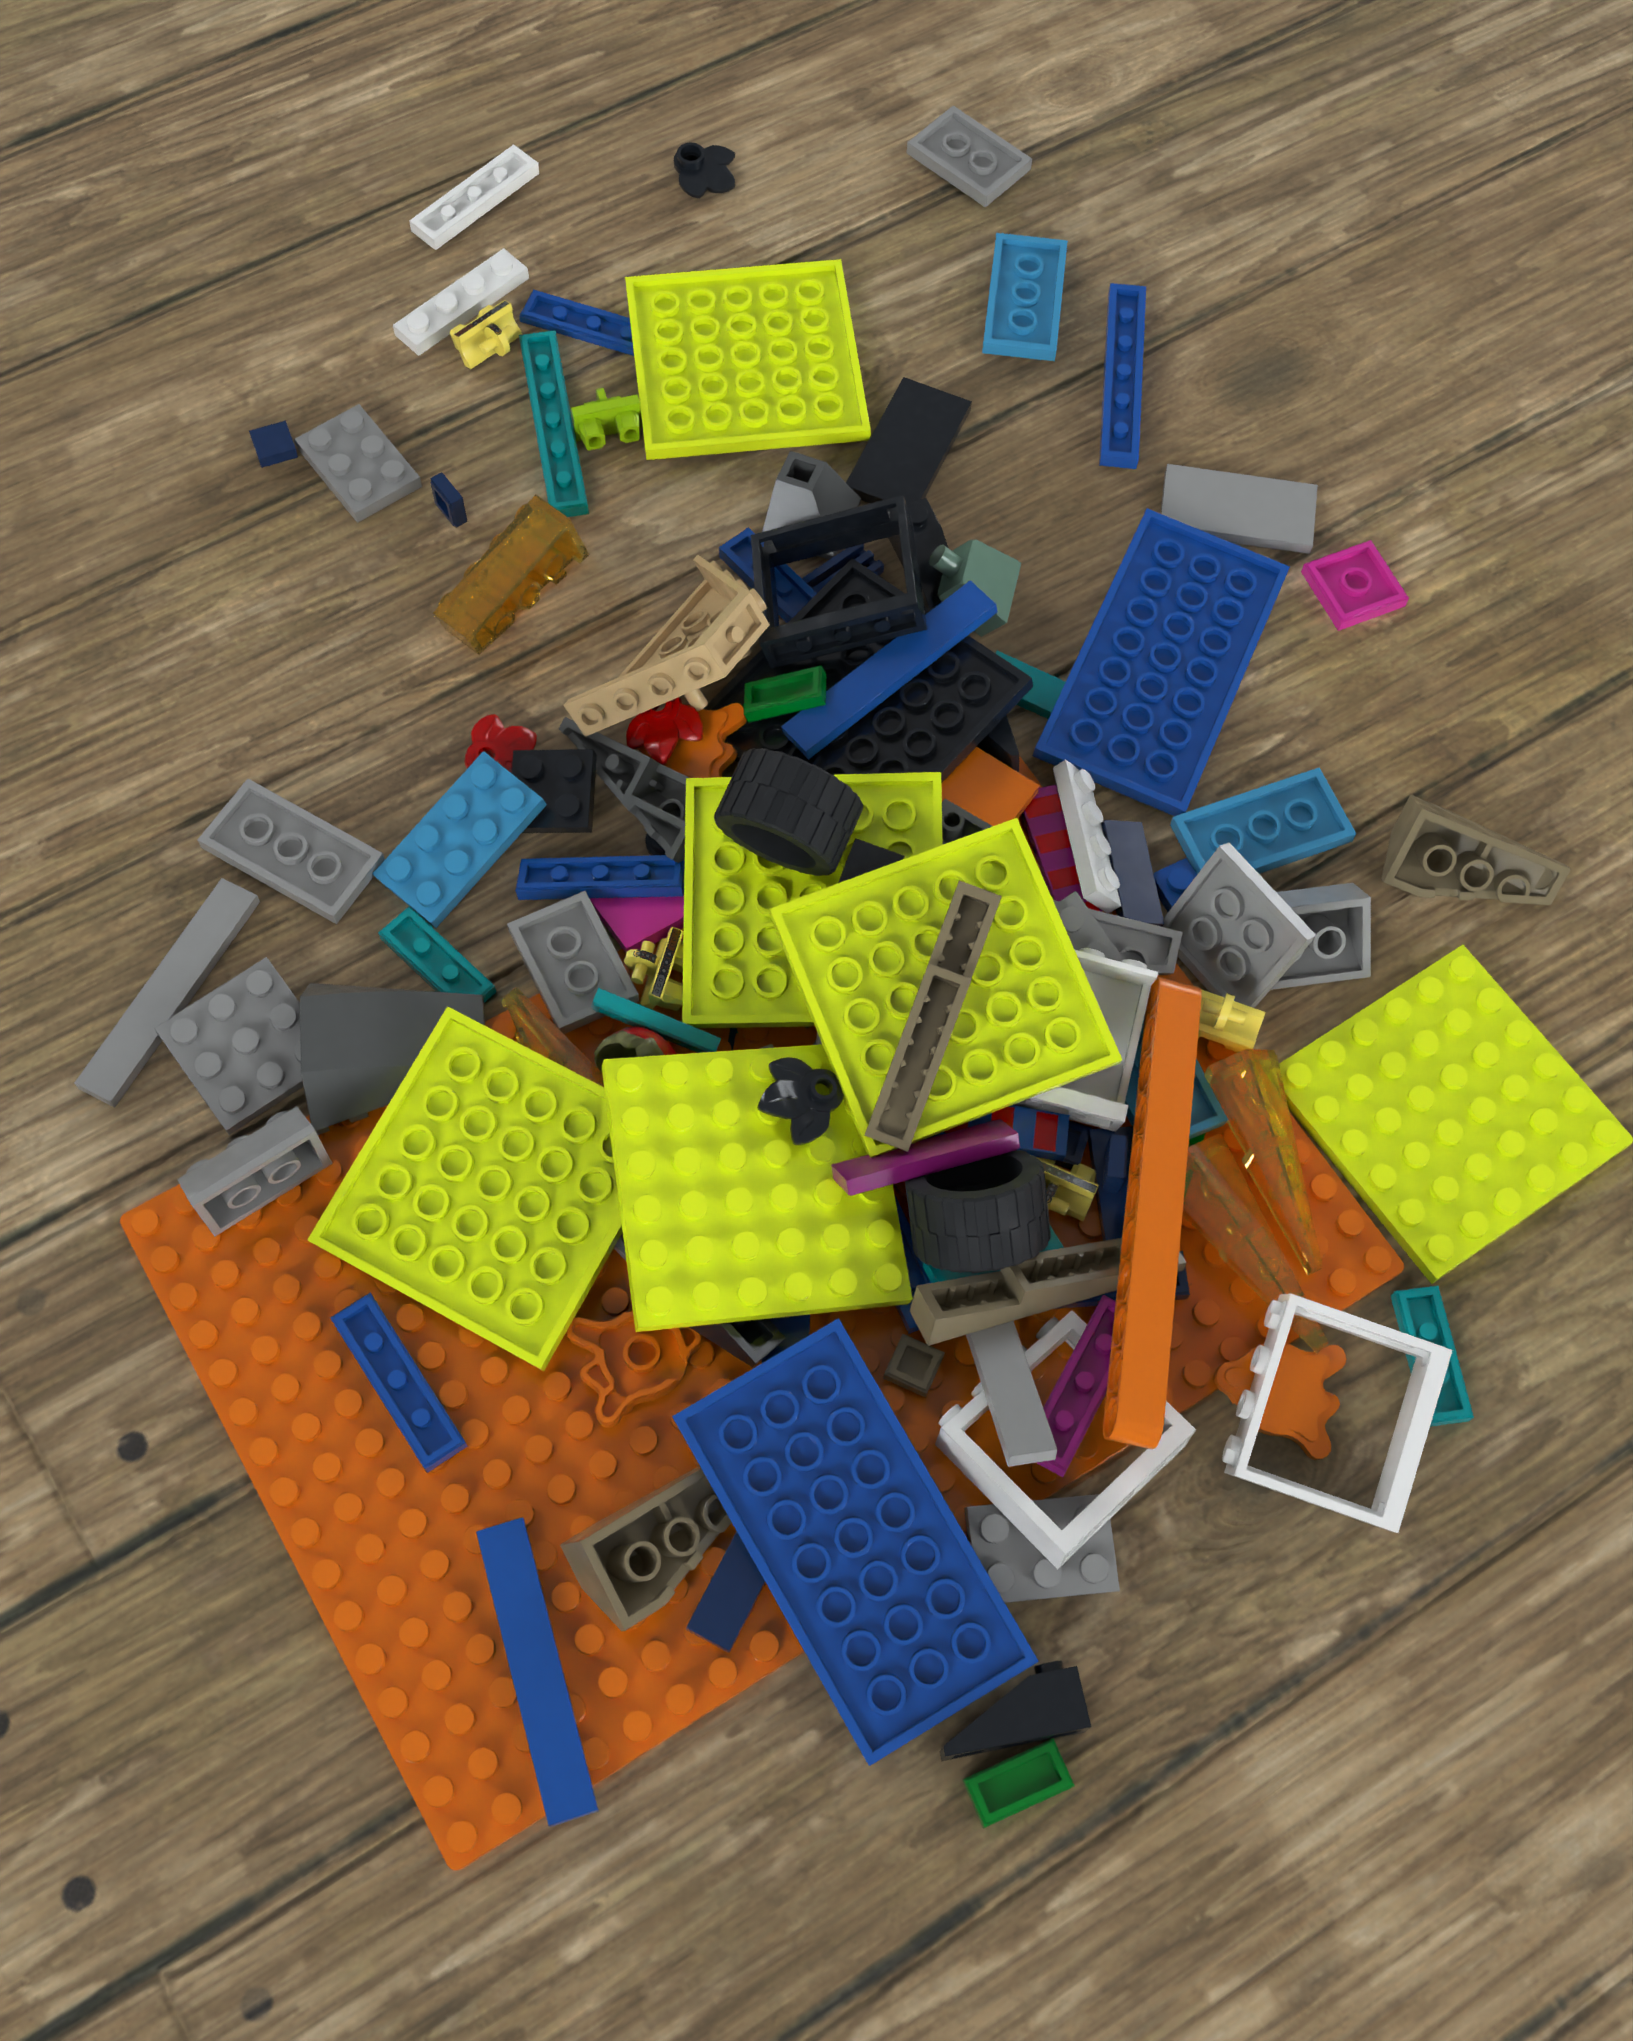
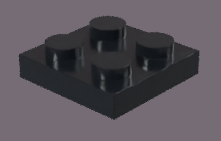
[512,749,597,833]

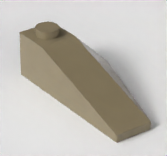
[1381,795,1571,905]
[560,1466,732,1631]

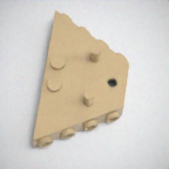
[564,555,770,737]

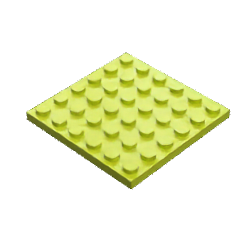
[625,259,871,460]
[682,772,943,1028]
[769,818,1122,1158]
[1264,945,1633,1284]
[307,1006,623,1371]
[601,1044,913,1332]

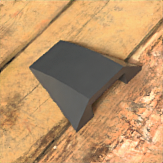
[300,983,485,1135]

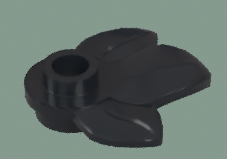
[674,142,735,198]
[757,1057,844,1145]

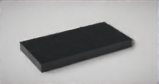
[846,377,972,504]

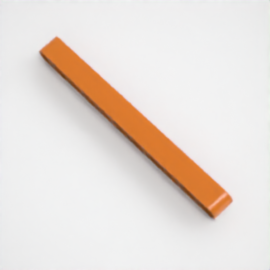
[1103,977,1202,1450]

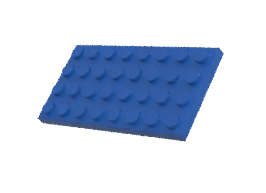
[1032,508,1290,816]
[672,1318,1039,1766]

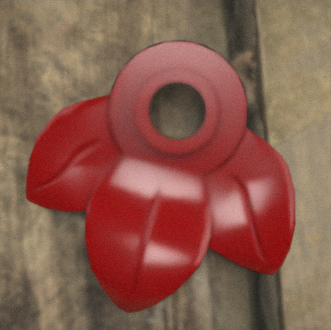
[626,697,703,765]
[464,714,537,773]

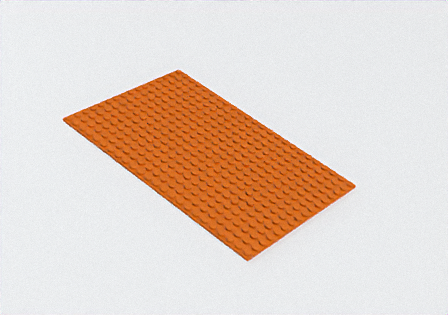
[120,756,1404,1871]

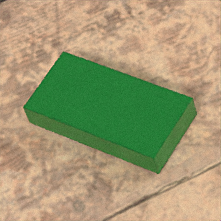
[744,665,826,722]
[963,1738,1075,1829]

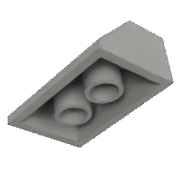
[1271,883,1371,990]
[177,1107,333,1237]

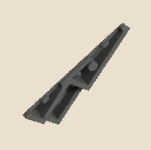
[559,717,689,863]

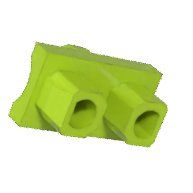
[571,388,642,451]

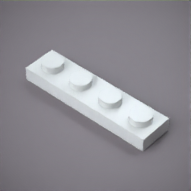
[409,144,539,250]
[393,248,529,356]
[1053,759,1121,914]

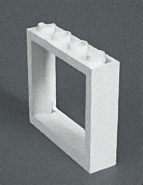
[1222,1293,1452,1533]
[935,1310,1196,1570]

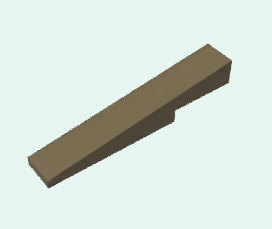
[864,880,1002,1152]
[910,1238,1187,1346]

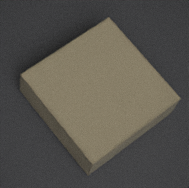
[883,1334,945,1398]

